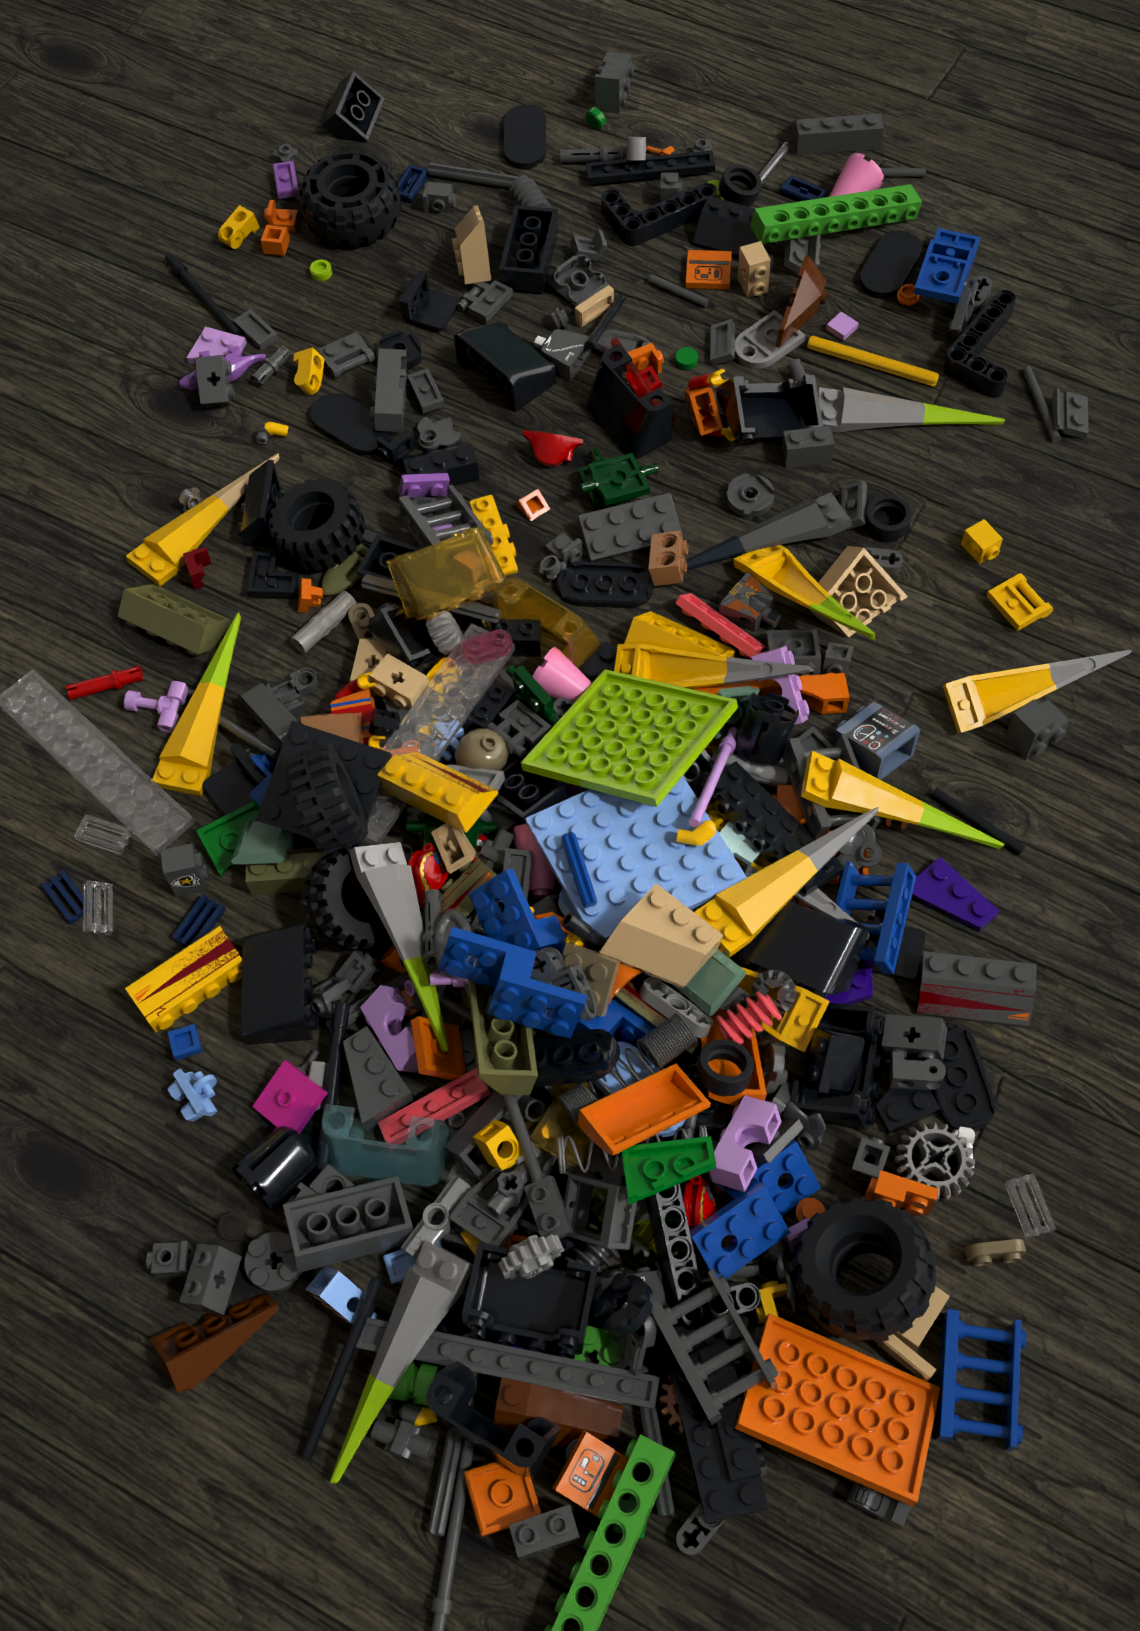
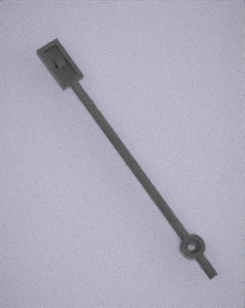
[465,956,574,1239]

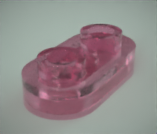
[462,630,513,664]

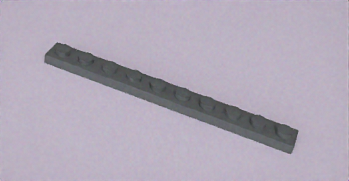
[356,1318,660,1410]

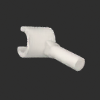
[956,1127,975,1169]

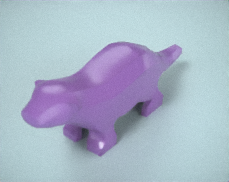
[179,346,266,392]

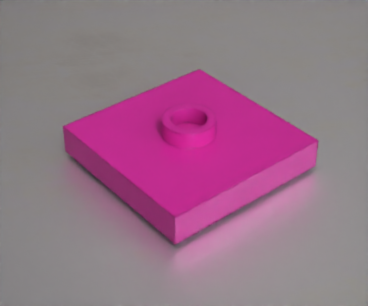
[252,1060,328,1134]

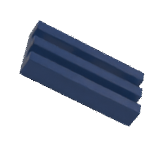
[398,165,429,204]
[780,175,828,202]
[41,870,93,925]
[172,894,226,947]

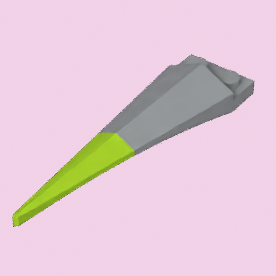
[818,387,1005,432]
[349,842,448,1052]
[330,1240,473,1484]

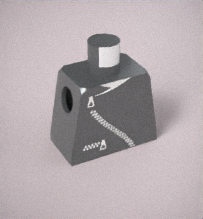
[534,329,591,382]

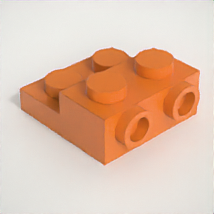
[865,1170,939,1216]

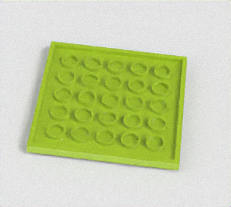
[521,669,738,807]

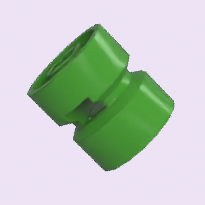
[389,1361,440,1406]

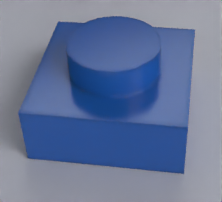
[168,1024,203,1061]

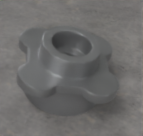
[179,487,204,512]

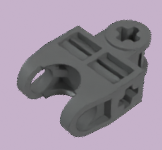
[531,947,597,1037]

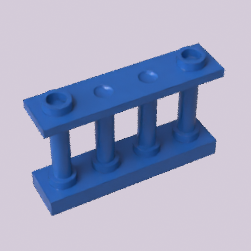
[835,861,916,975]
[936,1309,1026,1452]

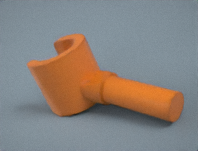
[646,146,674,156]

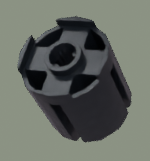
[735,692,799,766]
[232,1126,317,1210]

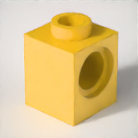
[961,519,1003,564]
[473,1119,523,1171]

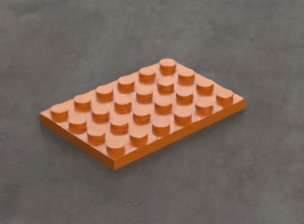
[735,1313,940,1507]

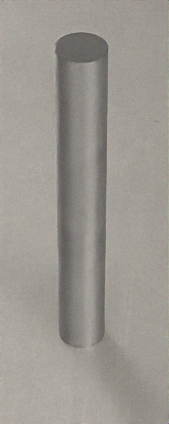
[759,142,791,184]

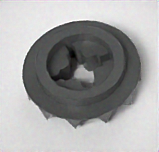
[751,969,796,1014]

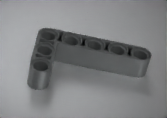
[240,682,301,748]

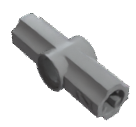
[401,1175,472,1260]

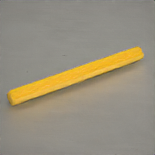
[807,336,939,386]

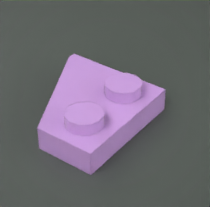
[186,327,247,364]

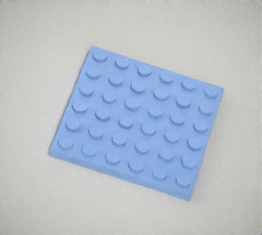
[525,776,747,952]

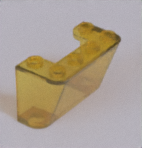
[386,526,508,620]
[493,577,600,668]

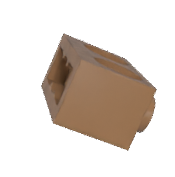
[649,531,688,586]

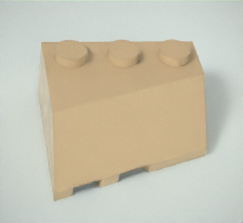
[452,205,491,285]
[810,546,908,637]
[599,883,723,988]

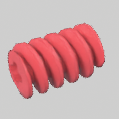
[716,991,782,1045]

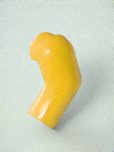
[676,820,716,846]

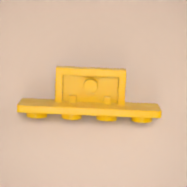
[470,495,518,578]

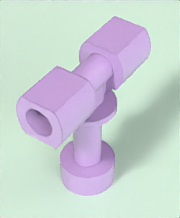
[124,681,189,733]

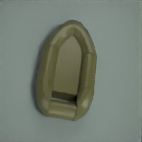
[321,544,369,596]

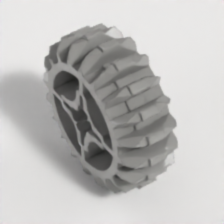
[894,1121,975,1201]

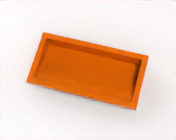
[695,1004,767,1106]
[578,1064,711,1156]

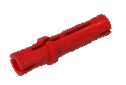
[66,665,144,701]

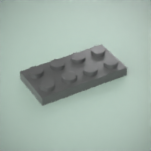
[578,493,684,562]

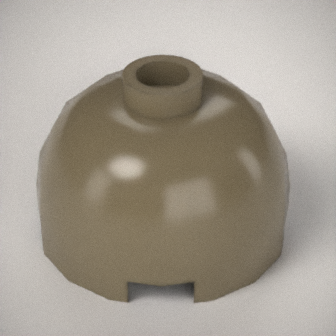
[455,729,508,771]

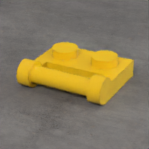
[987,573,1054,631]

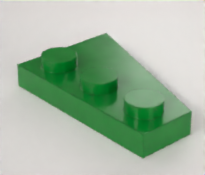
[196,801,260,877]
[621,1136,716,1205]

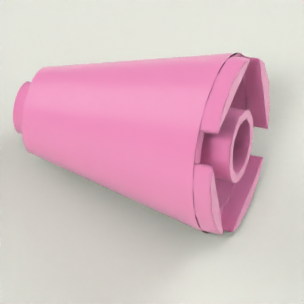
[829,153,884,197]
[532,647,592,702]
[512,824,556,898]

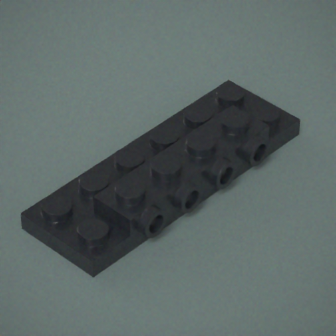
[696,761,845,897]
[660,1323,768,1524]

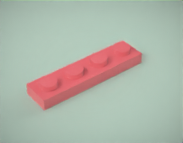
[675,593,767,658]
[378,1068,491,1149]

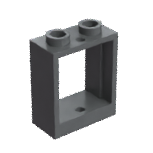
[564,1174,637,1250]

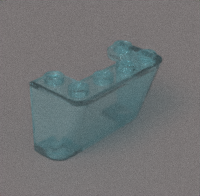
[322,1104,451,1187]

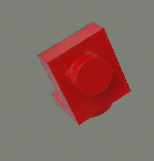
[625,365,663,399]

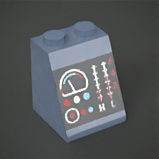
[833,702,920,779]

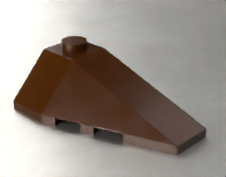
[775,255,828,348]
[149,1294,279,1394]
[494,1378,624,1448]

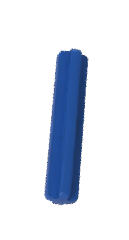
[561,832,597,908]

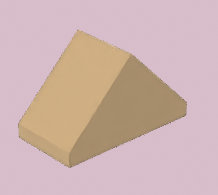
[431,823,477,874]

